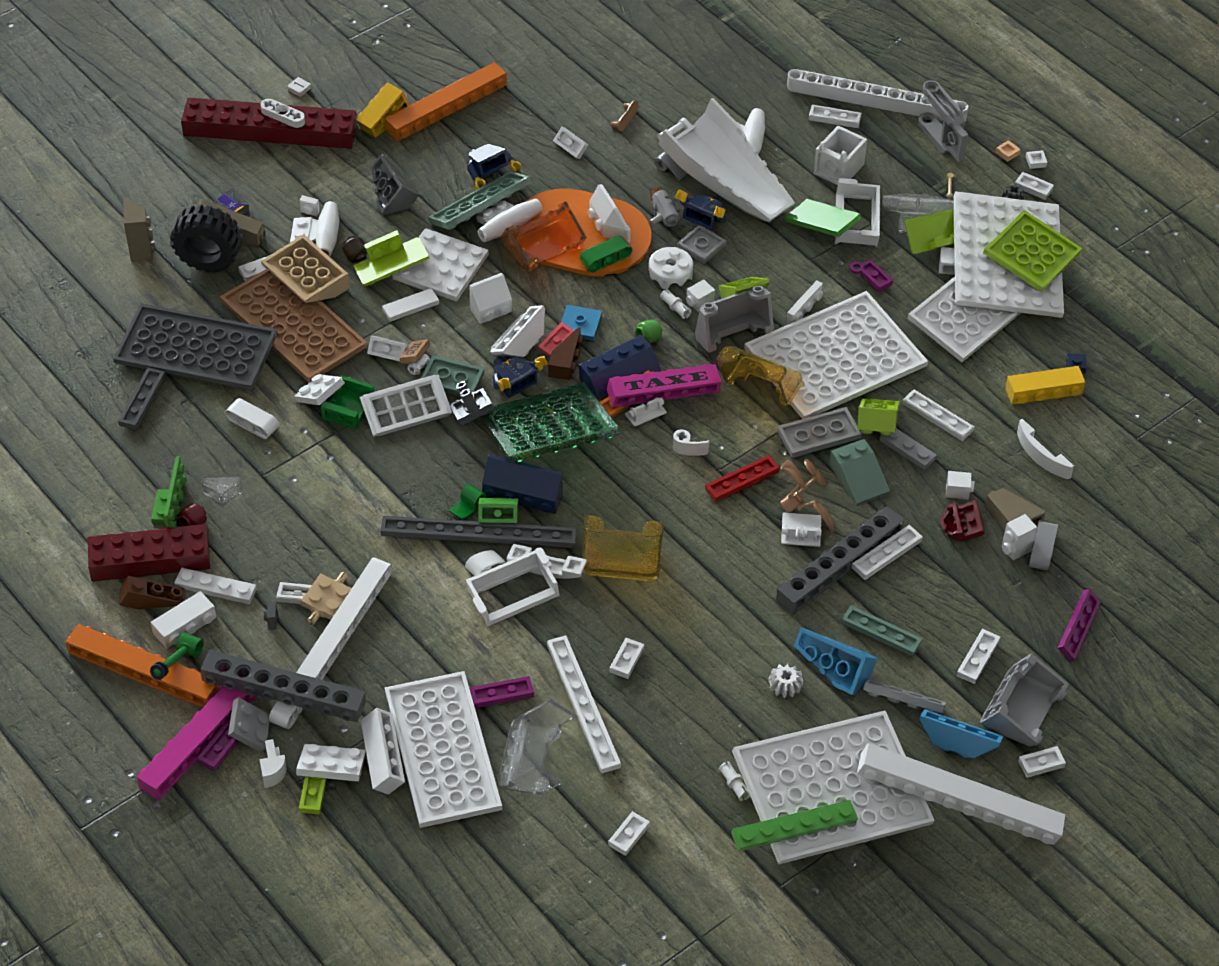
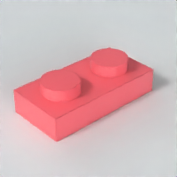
[538,322,574,358]

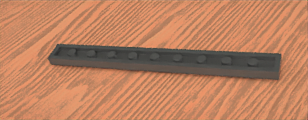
[381,516,577,548]

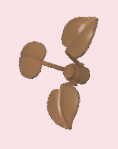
[780,459,834,534]

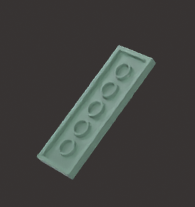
[428,171,532,230]

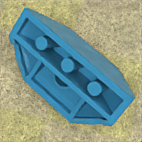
[919,709,1004,758]

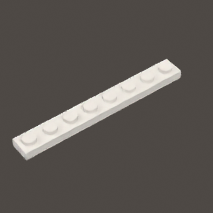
[547,635,621,774]

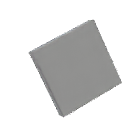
[677,225,727,264]

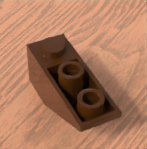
[548,327,584,380]
[119,576,185,609]

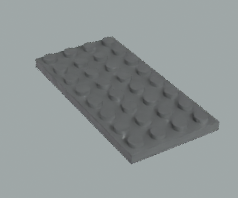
[113,303,278,390]

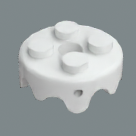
[648,247,693,289]

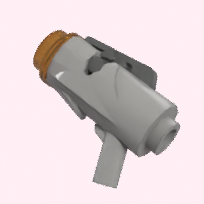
[649,187,680,227]

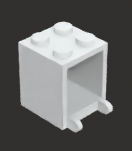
[813,126,867,185]

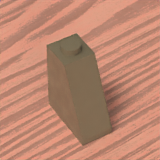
[985,488,1045,531]

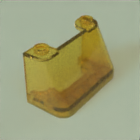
[716,346,803,407]
[582,515,664,581]

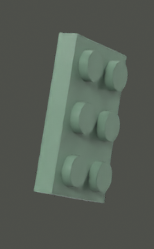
[421,355,485,396]

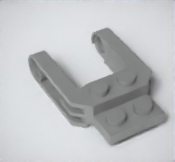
[918,81,968,162]

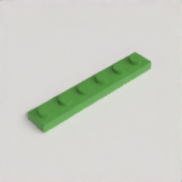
[731,800,858,852]

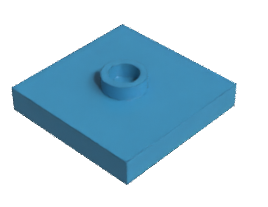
[561,305,602,341]

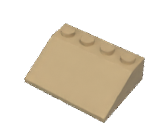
[261,234,350,303]

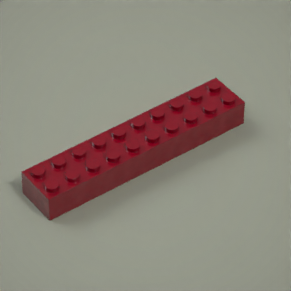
[181,97,358,149]

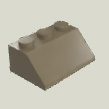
[123,198,155,261]

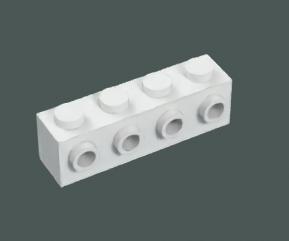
[361,708,405,795]

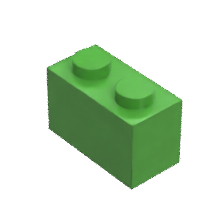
[478,498,518,523]

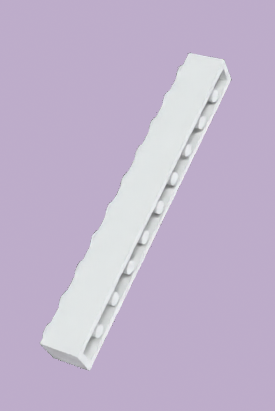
[857,743,1065,845]

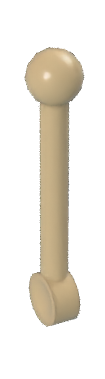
[946,173,954,199]

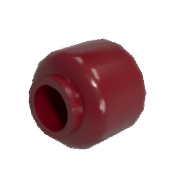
[177,503,207,527]

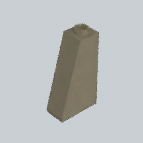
[197,199,266,247]

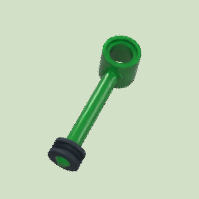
[150,632,204,680]

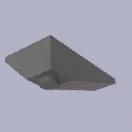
[372,154,418,215]

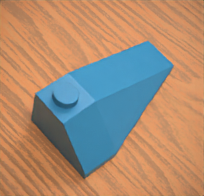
[794,627,877,695]

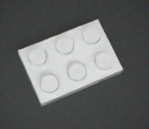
[296,744,366,782]

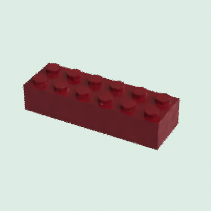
[87,524,211,582]

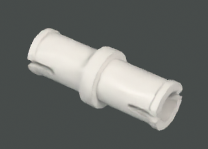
[660,289,691,319]
[719,762,750,801]

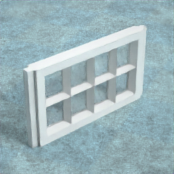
[360,375,452,437]

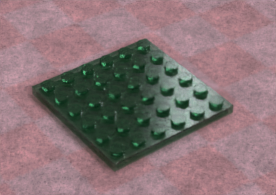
[479,383,620,463]

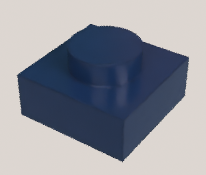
[1066,353,1087,373]

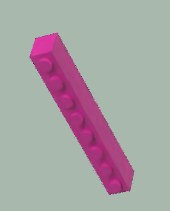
[137,677,265,801]

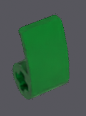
[448,484,486,520]

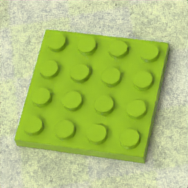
[983,210,1083,293]

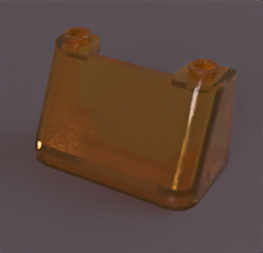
[500,201,587,271]

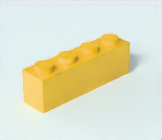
[1005,366,1085,405]

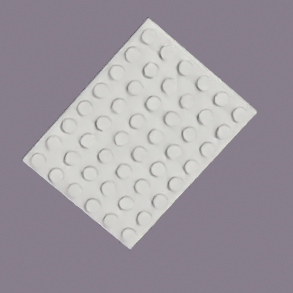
[953,191,1064,318]
[744,291,928,419]
[732,711,935,864]

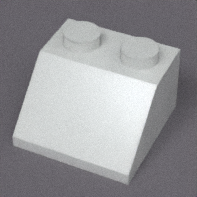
[469,273,512,324]

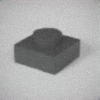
[264,601,278,629]

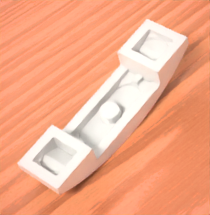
[1017,419,1074,479]
[506,544,587,579]

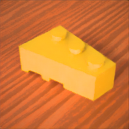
[356,82,409,138]

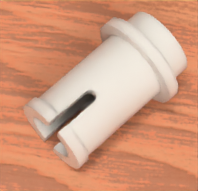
[407,354,430,375]

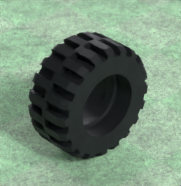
[170,205,243,272]

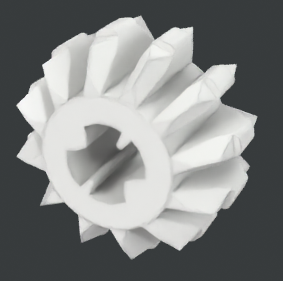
[768,663,803,699]

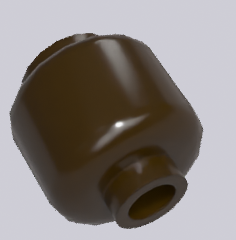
[342,236,368,263]

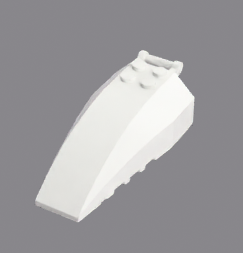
[658,98,795,222]

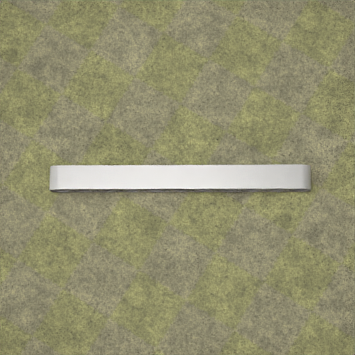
[787,69,968,122]
[269,557,393,729]

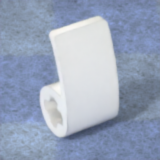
[673,429,710,456]
[465,550,506,576]

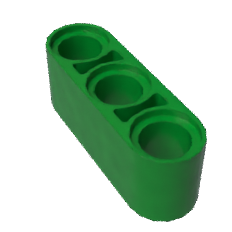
[579,236,632,273]

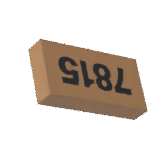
[399,340,430,364]

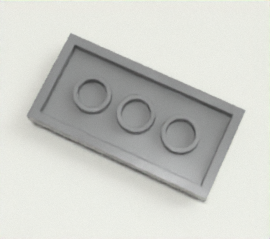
[777,407,862,458]

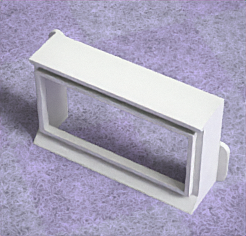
[835,178,880,247]
[466,548,560,627]

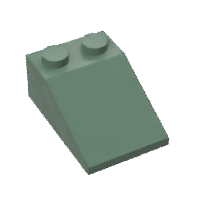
[829,439,890,506]

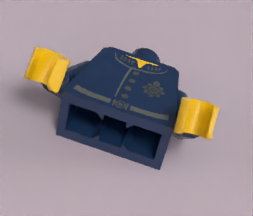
[467,144,521,190]
[675,189,726,230]
[493,356,548,398]

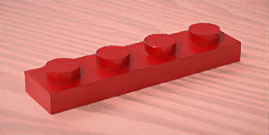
[705,455,780,502]

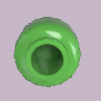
[635,319,663,344]

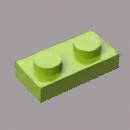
[299,776,327,815]

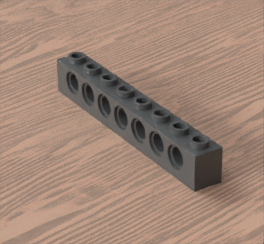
[776,506,904,615]
[200,650,366,722]

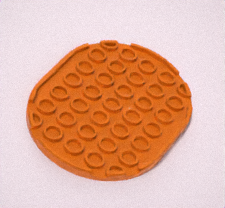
[512,189,652,277]

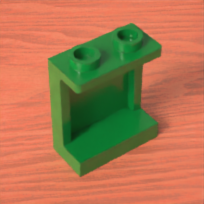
[321,375,375,429]

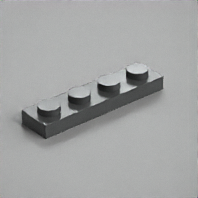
[118,367,166,430]

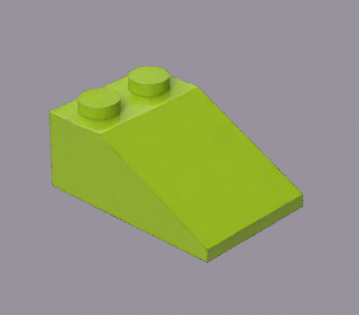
[718,277,770,299]
[857,398,900,435]

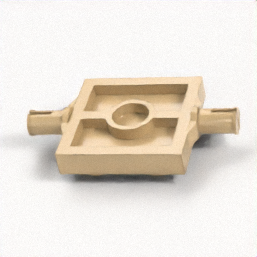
[301,572,352,625]

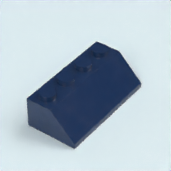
[579,335,661,402]
[482,454,563,514]

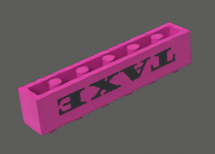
[607,364,722,407]

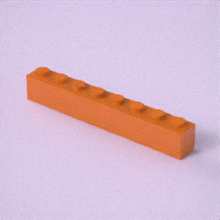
[385,62,507,142]
[65,624,220,708]

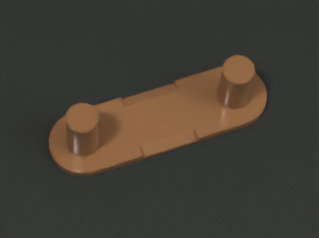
[610,101,638,132]

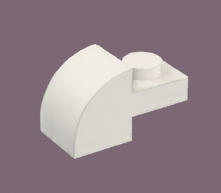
[260,739,287,788]

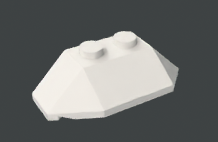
[587,184,631,243]
[490,305,545,358]

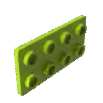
[904,209,954,254]
[354,231,429,287]

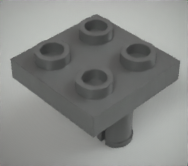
[449,381,494,426]

